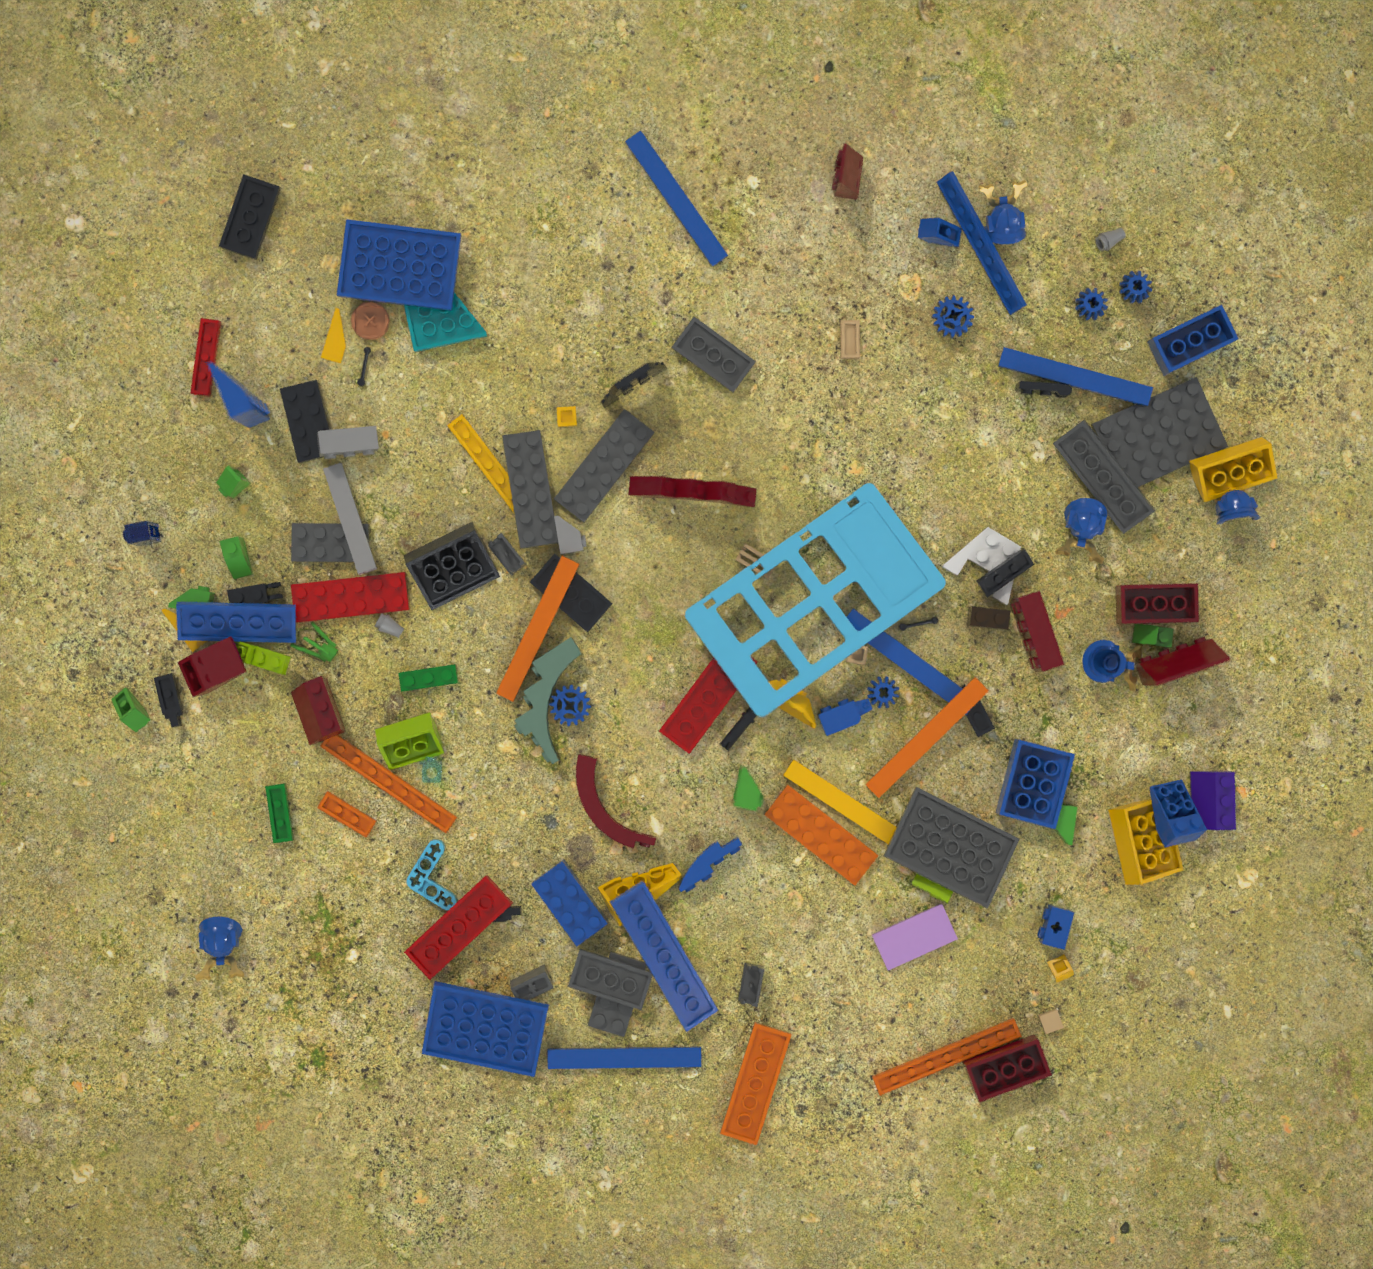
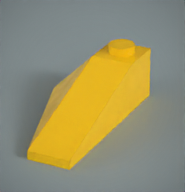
[598,863,682,926]

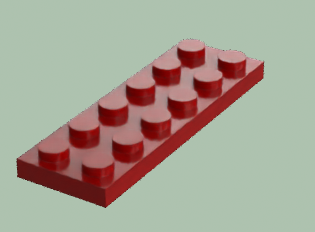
[291,572,410,623]
[659,657,758,754]
[404,875,513,980]

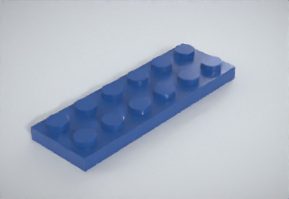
[176,602,296,643]

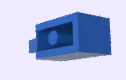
[817,698,872,736]

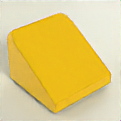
[1047,954,1074,983]

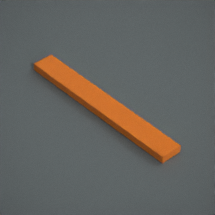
[496,556,580,702]
[865,677,989,798]
[320,735,457,833]
[872,1018,1022,1096]

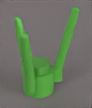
[290,622,338,662]

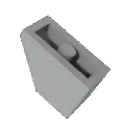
[554,516,587,555]

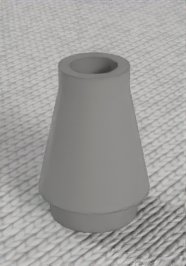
[1095,228,1126,251]
[375,613,404,638]

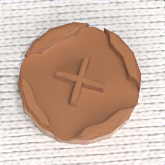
[351,301,390,340]

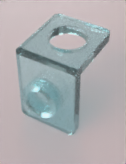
[419,757,442,783]

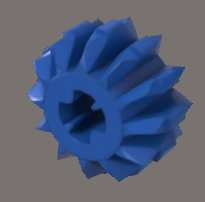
[1119,271,1152,304]
[1075,288,1108,321]
[867,676,899,708]

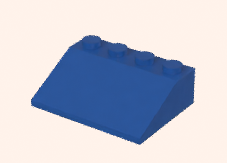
[208,362,270,428]
[995,739,1075,829]

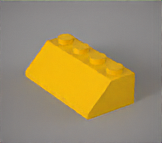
[1189,437,1277,502]

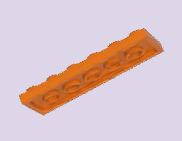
[764,784,879,885]
[720,1022,791,1145]

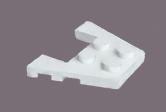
[942,527,1021,605]

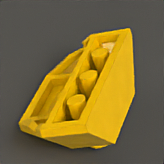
[768,678,816,729]

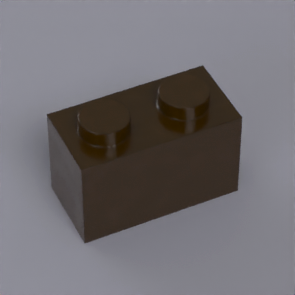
[967,606,1010,630]

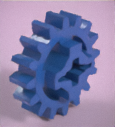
[932,295,974,338]
[549,685,591,726]

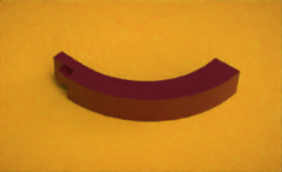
[576,754,656,848]

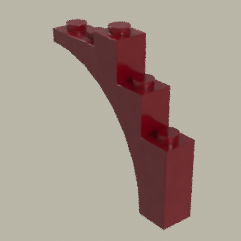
[628,476,757,508]

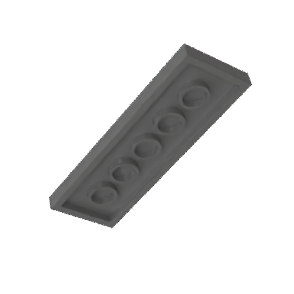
[554,409,655,523]
[1053,419,1155,534]
[502,430,558,549]

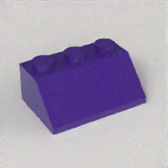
[1190,771,1236,830]

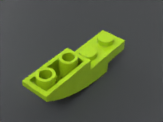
[234,641,291,675]

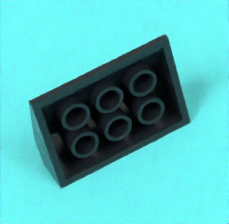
[404,521,500,610]

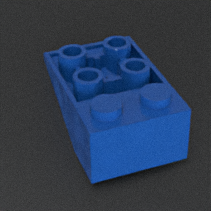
[1149,780,1207,847]

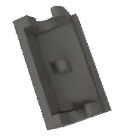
[488,533,526,576]
[738,963,764,1007]
[510,964,554,1000]

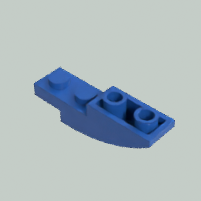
[679,836,742,892]

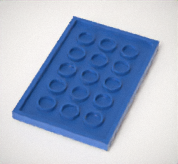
[337,219,462,311]
[422,981,549,1077]

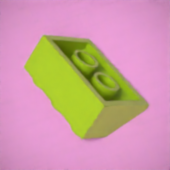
[375,712,444,770]

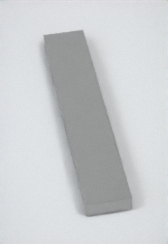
[323,463,377,575]

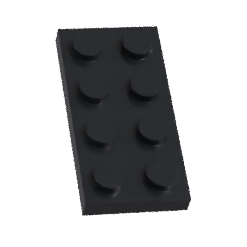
[219,174,281,260]
[280,380,330,464]
[530,553,613,632]

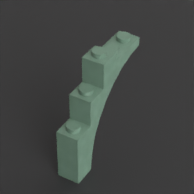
[514,637,582,764]

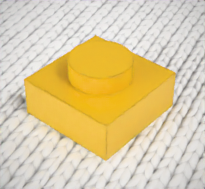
[556,406,577,427]

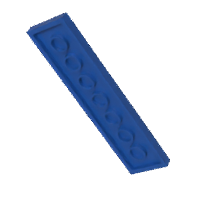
[610,881,718,1032]

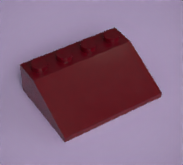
[1135,636,1231,686]

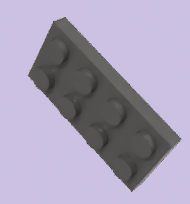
[672,317,756,393]
[291,523,369,562]
[568,949,653,1010]
[588,951,646,1037]

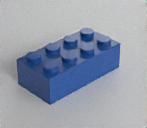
[1147,305,1239,376]
[531,859,609,947]

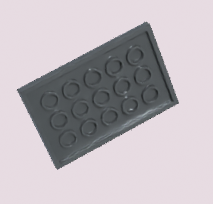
[1091,377,1228,487]
[883,787,1019,909]

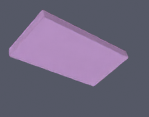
[872,903,958,970]

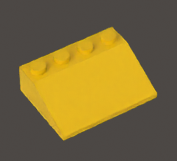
[1108,799,1184,885]

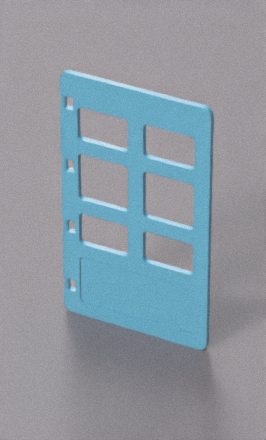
[685,483,946,717]

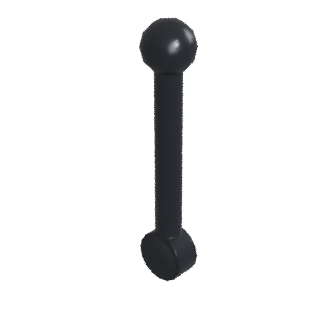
[357,347,371,386]
[899,617,939,631]

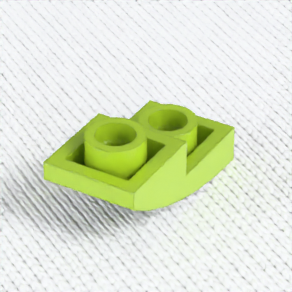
[912,874,953,904]

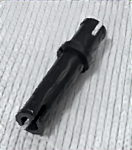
[719,707,757,751]

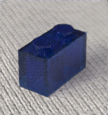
[123,521,161,546]

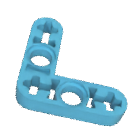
[407,839,457,910]

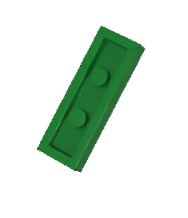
[398,664,459,692]
[265,783,294,844]

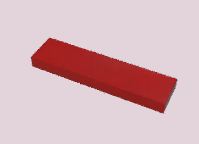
[190,318,221,397]

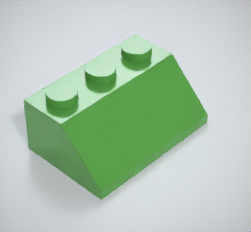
[732,764,764,811]

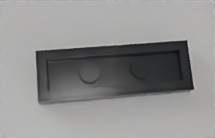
[976,548,1035,598]

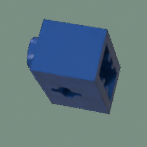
[1037,904,1075,950]

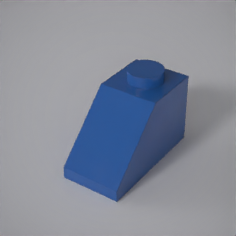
[918,218,962,247]

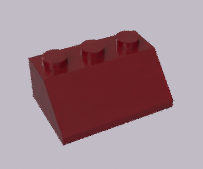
[291,676,346,746]

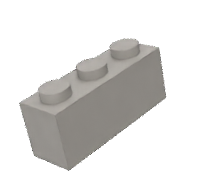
[317,426,379,459]

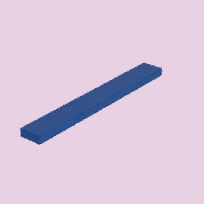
[625,130,728,267]
[937,171,1027,315]
[998,347,1153,407]
[847,608,971,715]
[547,1046,701,1069]

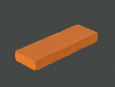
[317,791,377,838]

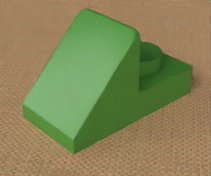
[1132,624,1174,648]

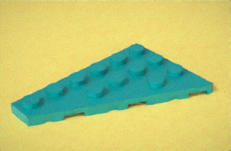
[404,293,488,352]

